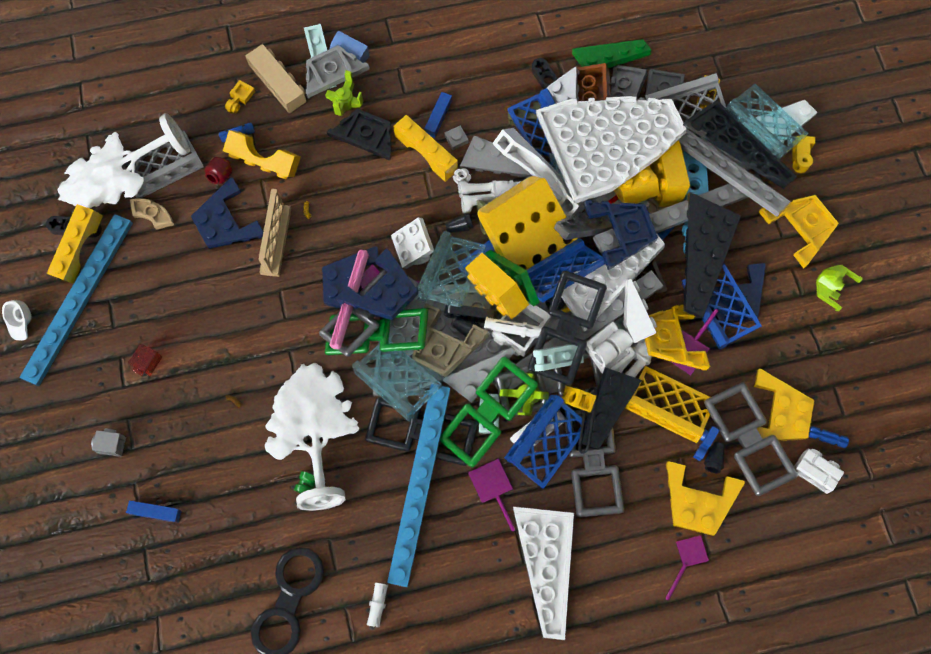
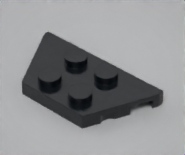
[327,109,391,160]

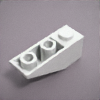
[623,279,657,343]

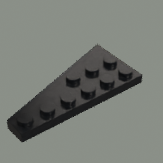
[683,192,741,319]

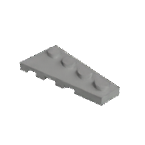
[460,136,532,178]

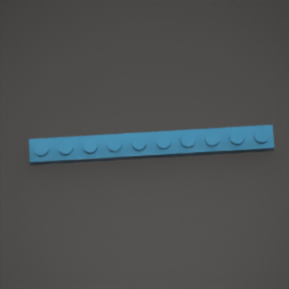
[20,214,133,386]
[387,384,451,587]

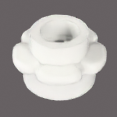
[453,168,471,184]

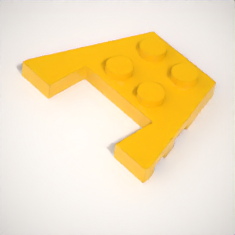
[759,195,839,268]
[645,305,710,370]
[754,369,814,441]
[666,461,745,536]

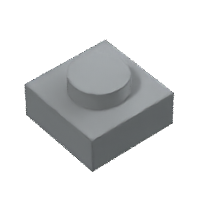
[444,125,469,150]

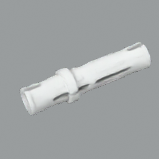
[484,317,542,338]

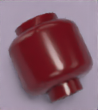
[205,157,232,184]

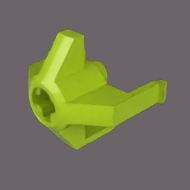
[325,70,363,116]
[816,265,862,312]
[500,373,549,416]

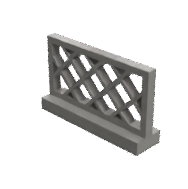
[645,73,727,129]
[122,131,204,198]

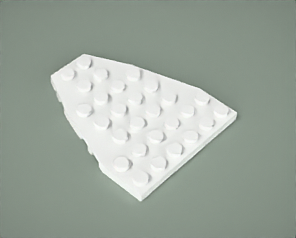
[536,96,686,204]

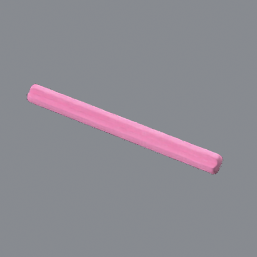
[330,250,369,349]

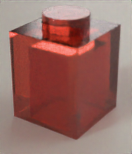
[128,343,162,376]

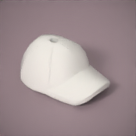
[2,300,32,340]

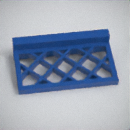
[507,88,557,167]
[527,238,605,303]
[682,263,762,350]
[504,395,586,489]

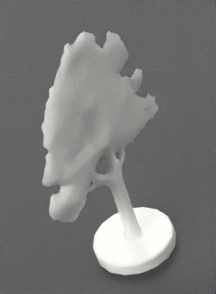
[57,113,190,209]
[265,363,360,511]

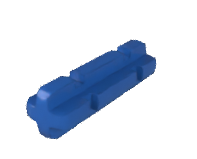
[219,123,255,142]
[809,426,849,448]

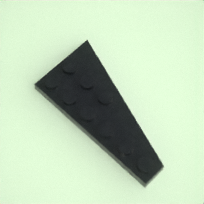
[683,100,797,189]

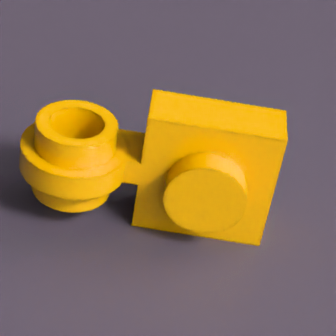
[225,80,255,114]

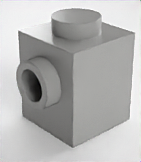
[91,428,126,457]

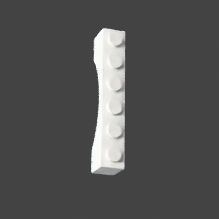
[493,128,586,217]

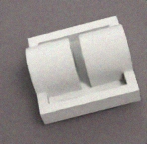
[391,217,435,269]
[585,322,636,374]

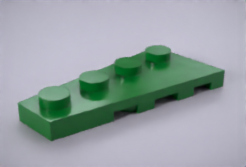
[572,39,651,68]
[484,250,540,307]

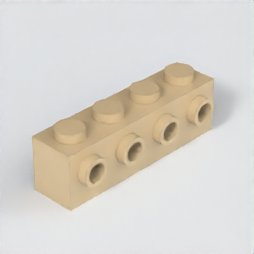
[245,44,306,113]

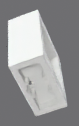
[492,302,551,357]

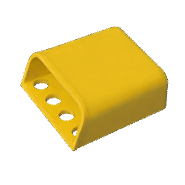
[477,176,578,270]

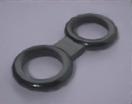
[251,547,324,654]

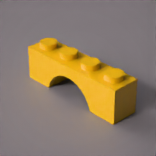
[393,115,458,182]
[223,130,301,179]
[47,204,103,284]

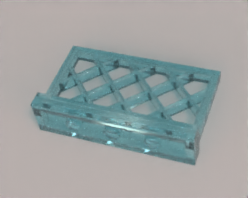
[726,84,809,160]
[417,231,486,308]
[352,340,442,422]

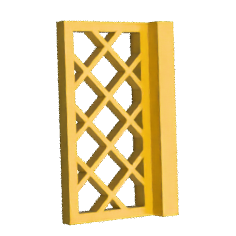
[625,366,715,443]

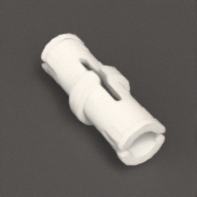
[367,582,388,627]

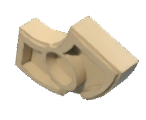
[130,198,174,230]

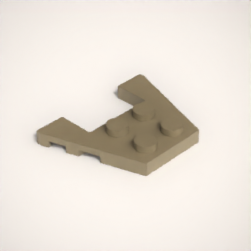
[412,303,490,377]

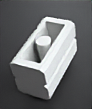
[794,449,844,494]

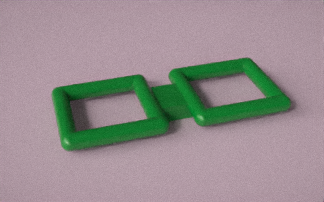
[325,308,428,355]
[440,357,538,468]

